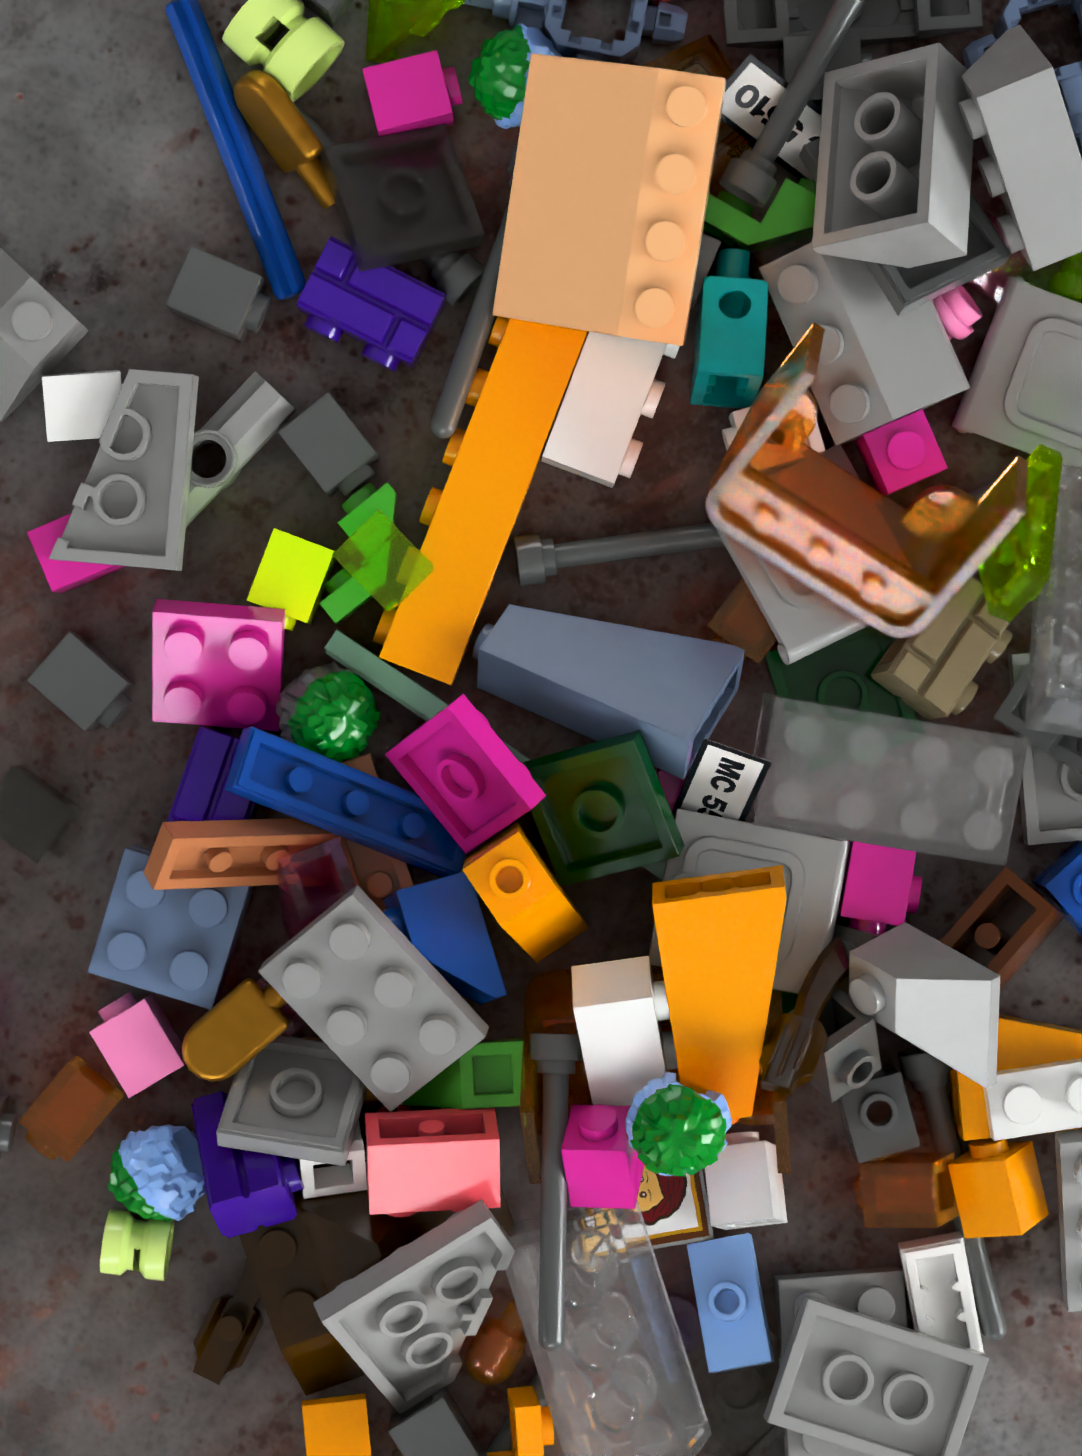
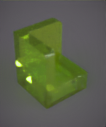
[332,509,434,613]

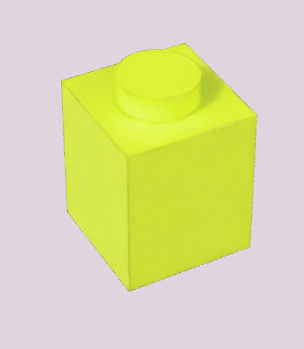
[247,528,338,632]

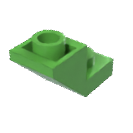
[703,178,816,252]
[320,482,398,625]
[400,1038,527,1109]

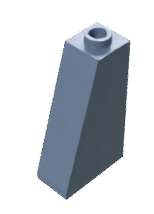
[473,604,745,780]

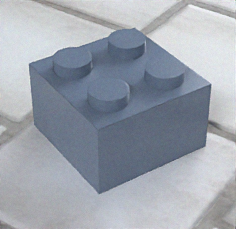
[88,845,254,1009]

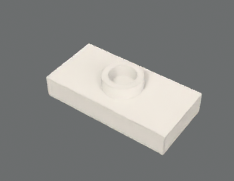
[898,1231,984,1353]

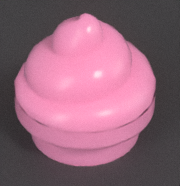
[932,285,982,340]

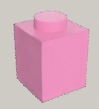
[89,991,185,1098]

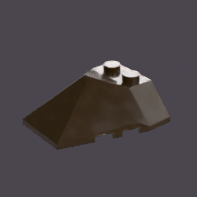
[239,1133,524,1396]

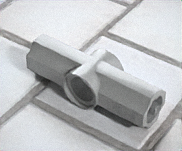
[186,371,297,527]

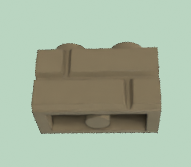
[870,567,1016,720]

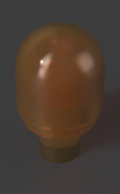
[465,1299,533,1386]

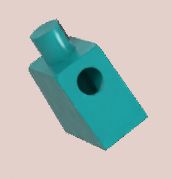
[689,248,769,409]

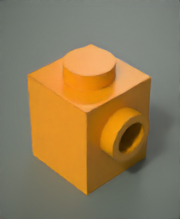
[948,1138,1049,1238]

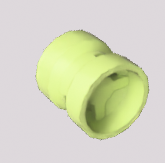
[100,1209,174,1281]

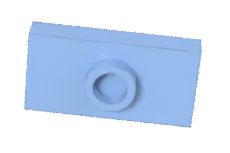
[687,1233,775,1373]

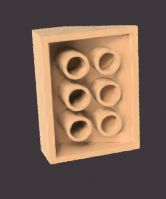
[492,53,726,346]

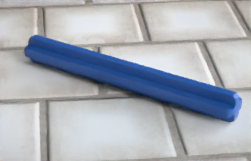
[165,0,306,300]

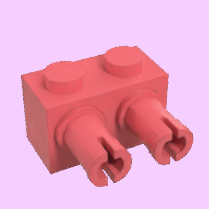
[365,1105,500,1217]

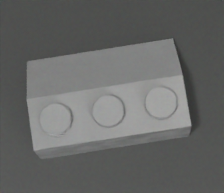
[959,25,1082,271]
[812,43,973,268]
[759,242,970,446]

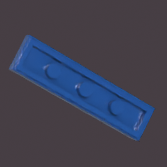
[224,726,466,877]

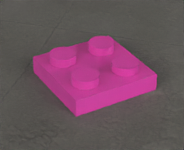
[152,599,285,731]
[385,694,547,854]

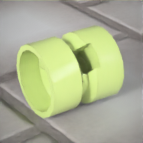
[222,0,345,102]

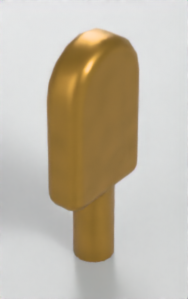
[234,70,344,210]
[182,978,289,1082]

